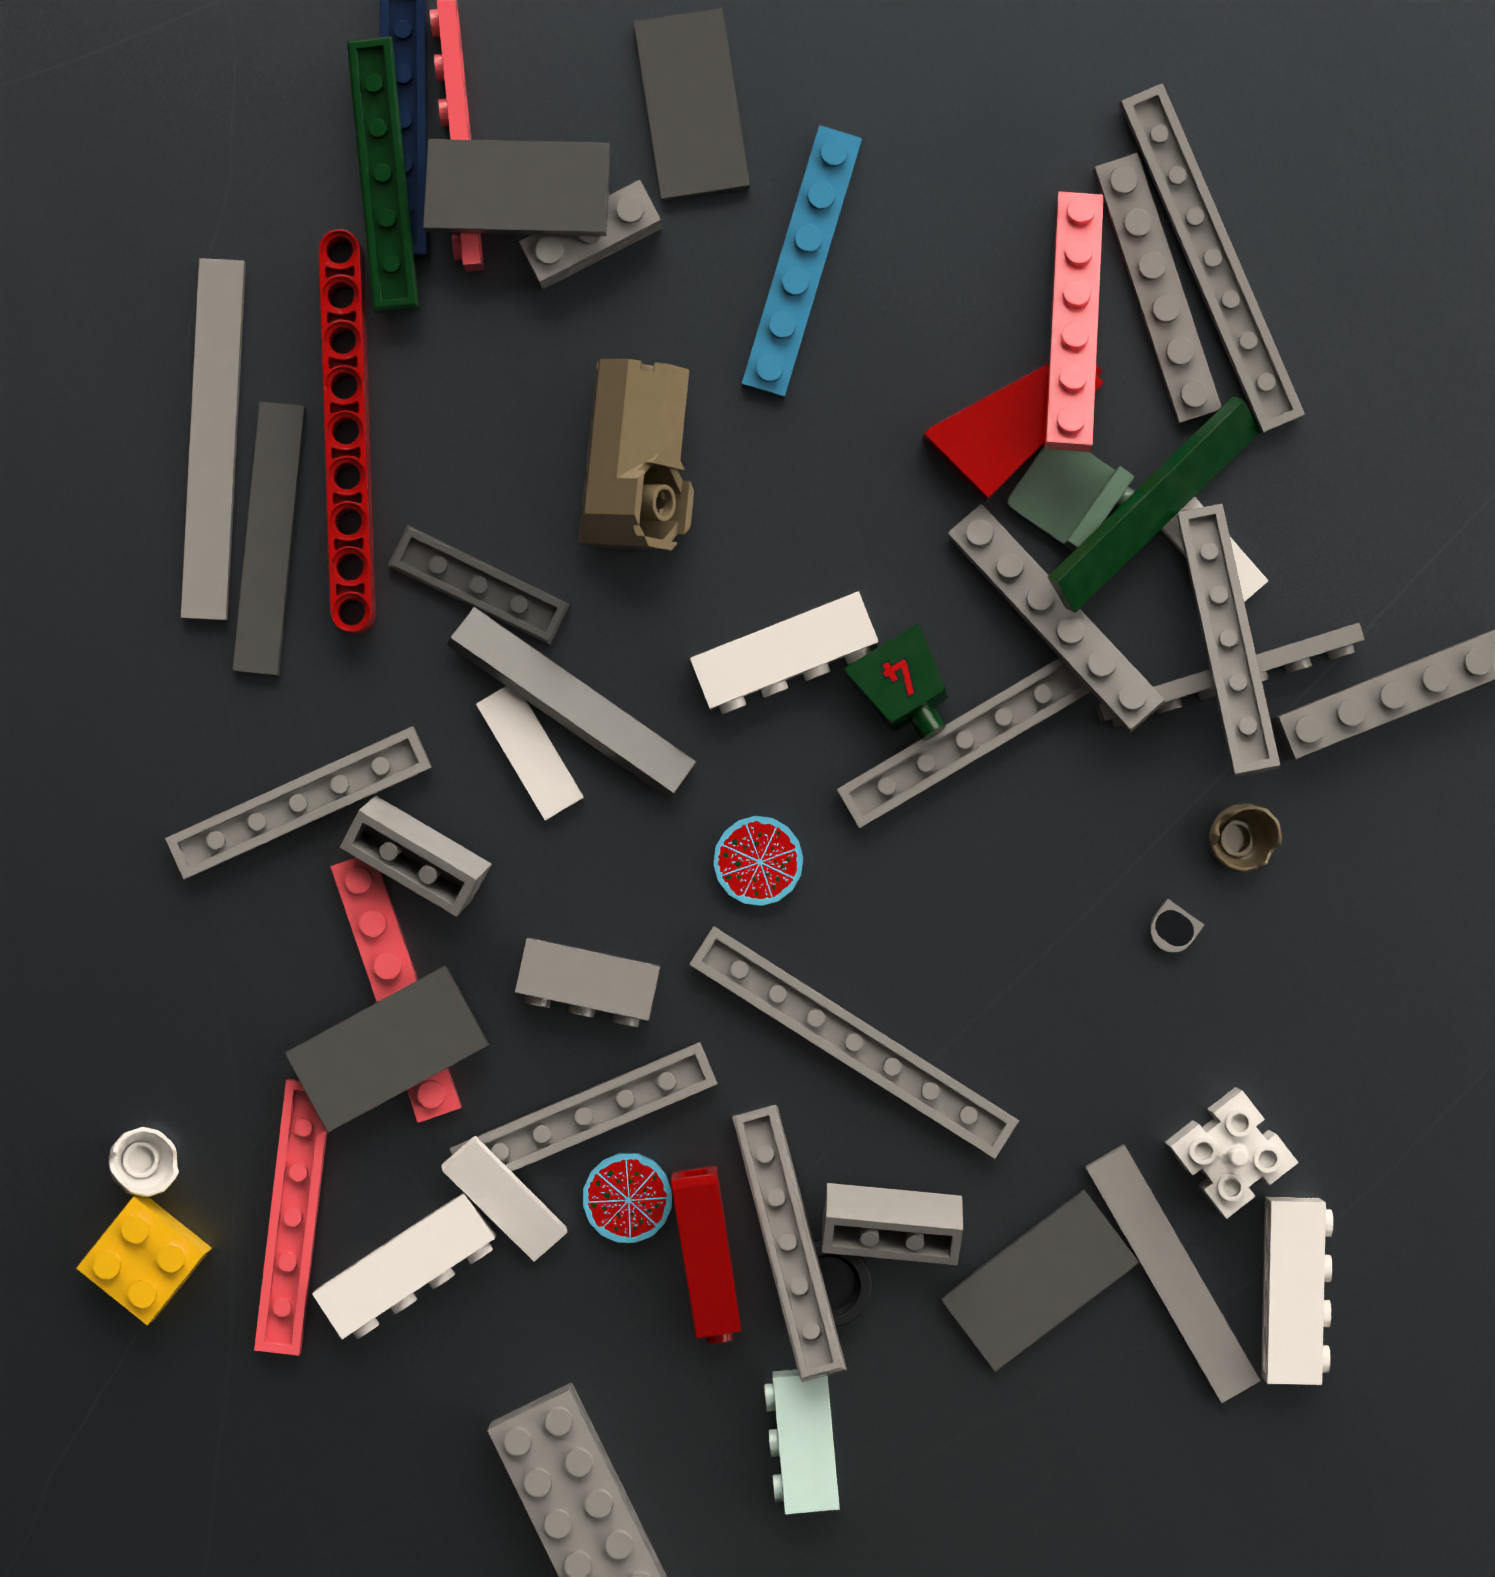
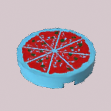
[713,816,803,906]
[583,1153,672,1243]

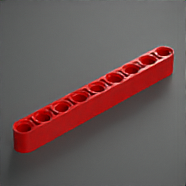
[319,229,376,635]

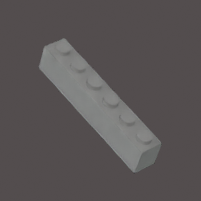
[1271,629,1495,760]

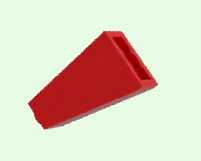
[922,363,1104,502]
[671,1165,742,1344]

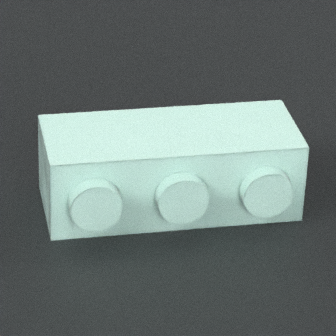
[764,1369,840,1514]

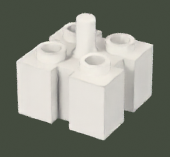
[1165,1087,1299,1219]

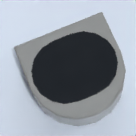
[1149,898,1204,952]

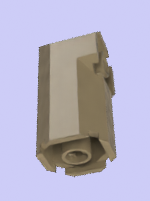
[578,359,694,551]

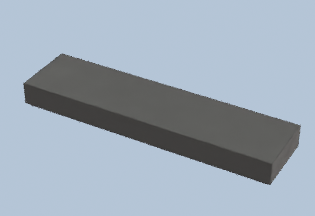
[388,525,570,645]

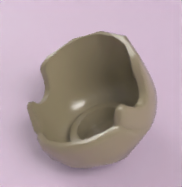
[1208,803,1282,872]

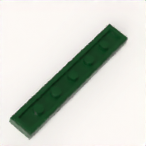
[347,36,420,313]
[1048,396,1260,613]

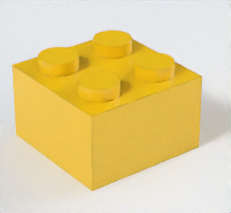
[76,1196,212,1325]

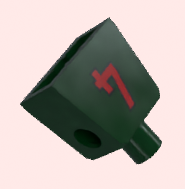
[844,624,948,741]

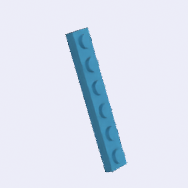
[742,125,862,398]

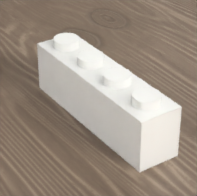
[690,591,879,714]
[312,1192,497,1339]
[1261,1197,1333,1385]

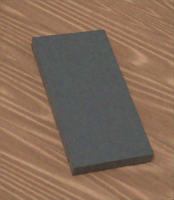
[634,8,750,202]
[423,139,611,236]
[285,965,489,1133]
[940,1189,1139,1372]

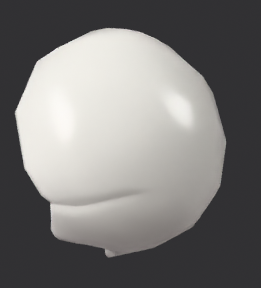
[109,1127,179,1198]

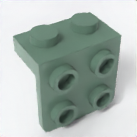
[1007,445,1135,552]

